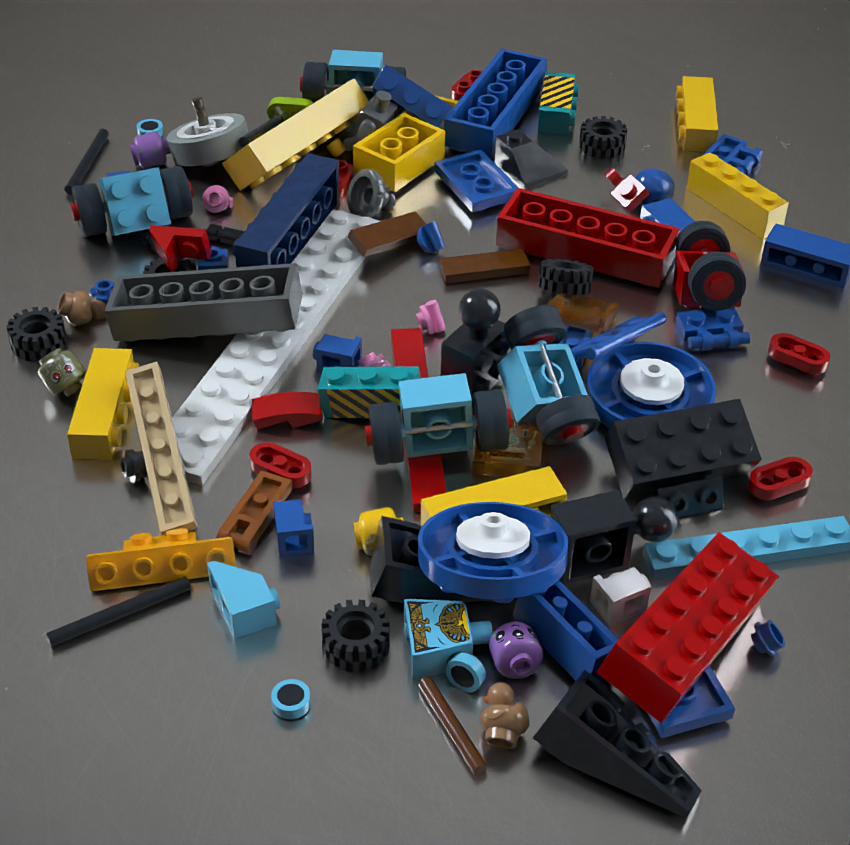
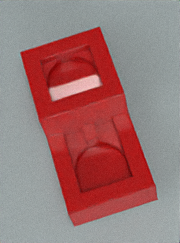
[252,392,323,430]

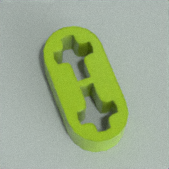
[267,97,313,121]

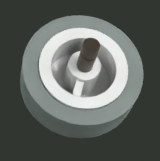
[167,97,248,167]

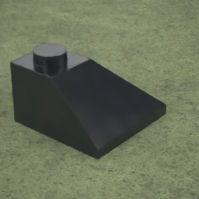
[495,129,568,189]

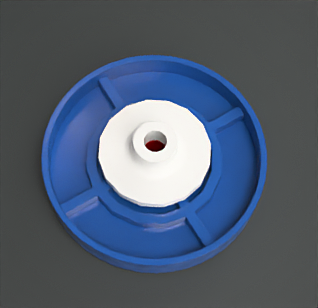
[586,342,716,429]
[418,502,568,603]

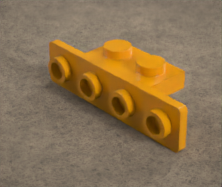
[86,528,236,591]

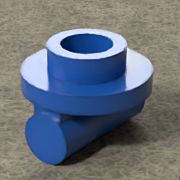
[417,221,446,253]

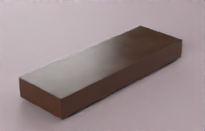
[348,211,426,257]
[439,249,530,284]

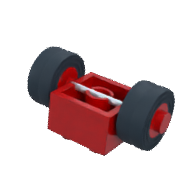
[673,221,746,311]

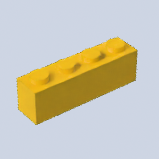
[676,76,718,152]
[686,153,789,239]
[67,348,139,460]
[421,466,567,526]

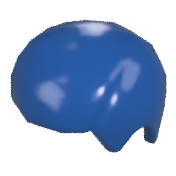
[635,168,675,205]

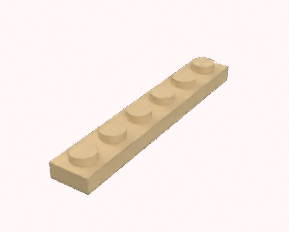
[125,361,198,536]

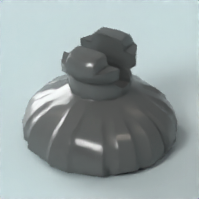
[347,169,396,218]

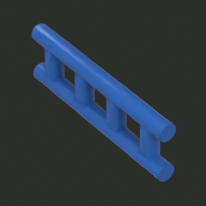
[571,312,667,360]

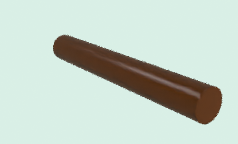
[418,677,488,776]

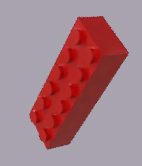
[496,188,680,288]
[597,532,780,724]

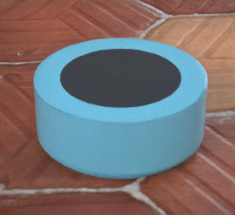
[137,119,164,137]
[446,653,486,692]
[271,679,311,719]

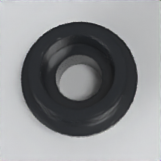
[120,449,147,483]

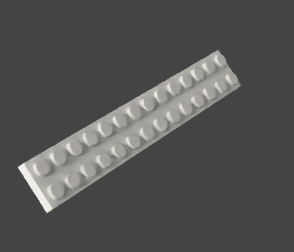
[172,210,380,486]

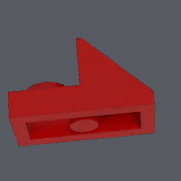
[149,225,212,272]

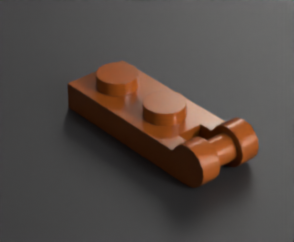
[216,471,292,555]

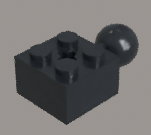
[440,289,509,399]
[550,490,678,585]

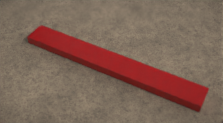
[391,328,447,512]

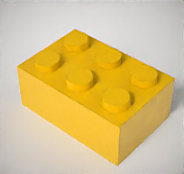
[353,113,445,192]

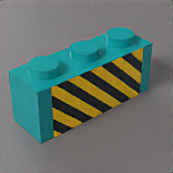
[538,72,579,135]
[317,366,421,418]

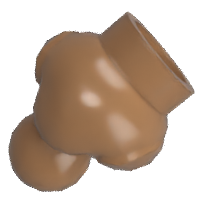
[57,290,107,327]
[480,682,530,749]

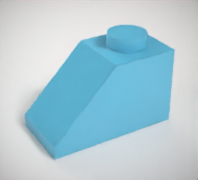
[207,561,280,639]

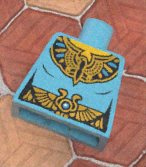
[404,599,493,680]

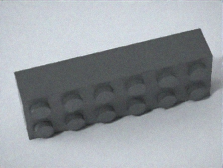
[104,263,303,342]

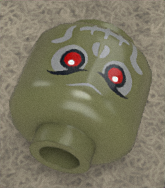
[37,348,86,397]

